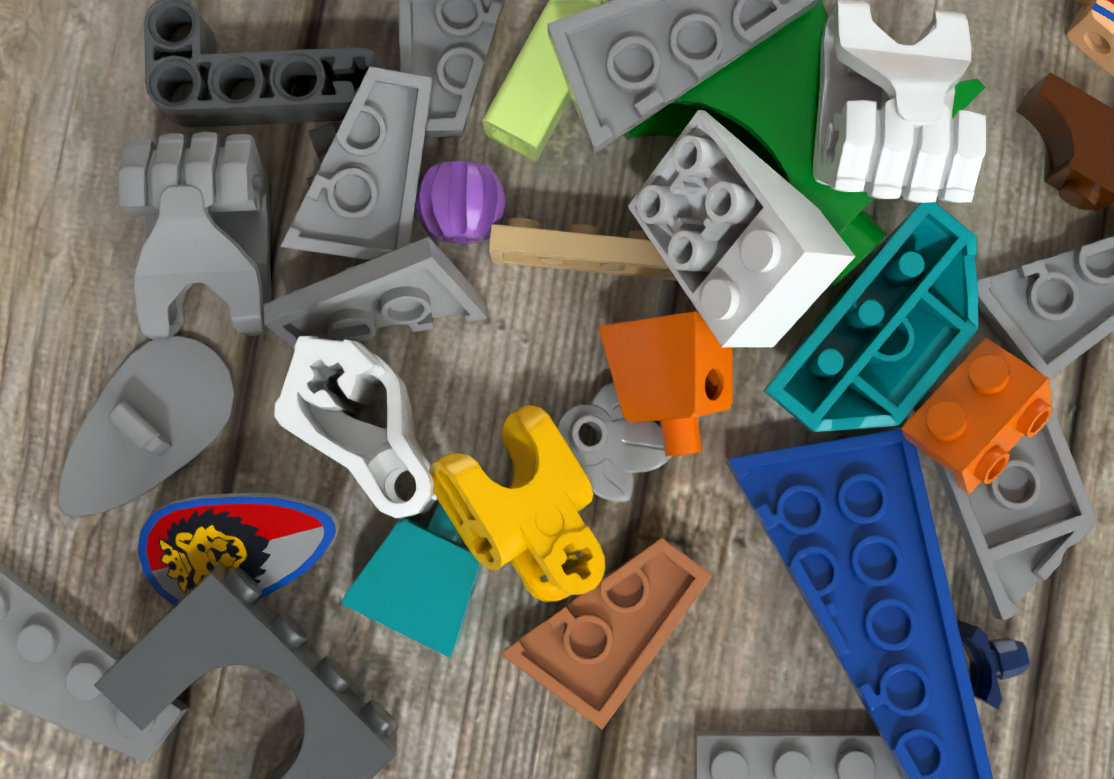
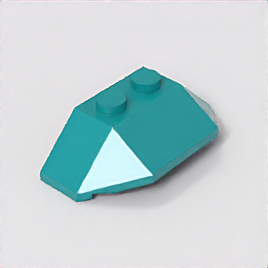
[763,202,978,432]

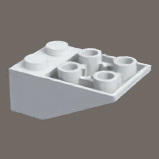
[628,110,855,347]

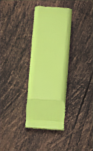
[482,0,608,161]

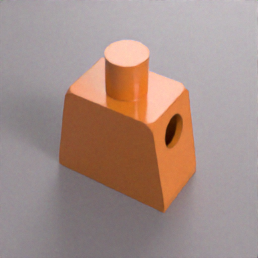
[599,311,733,456]

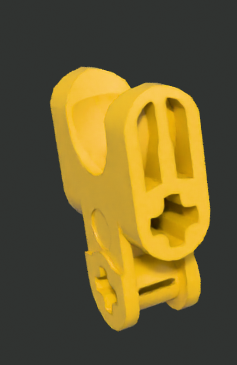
[429,405,605,602]

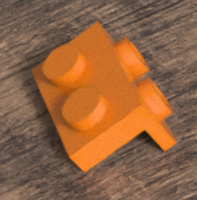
[901,337,1053,494]

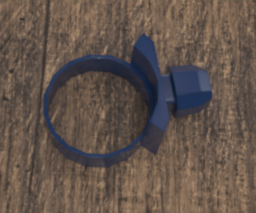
[957,620,1030,710]

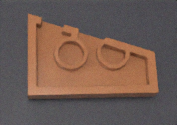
[500,537,713,730]

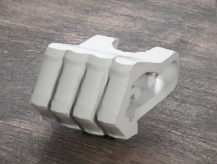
[813,0,986,203]
[274,336,438,518]

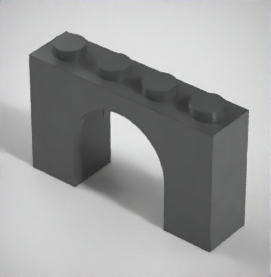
[94,561,397,779]

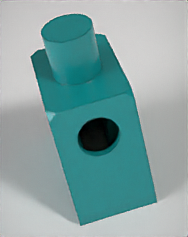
[341,503,481,658]

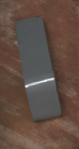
[144,0,387,128]

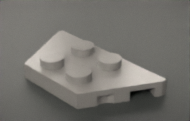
[913,391,1098,620]

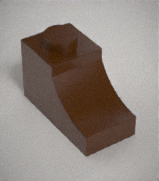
[1016,72,1114,212]

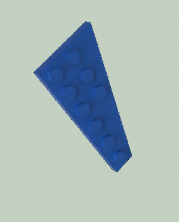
[726,429,993,779]

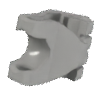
[118,131,272,340]

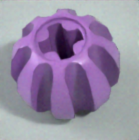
[415,161,507,244]

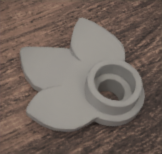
[556,383,672,502]

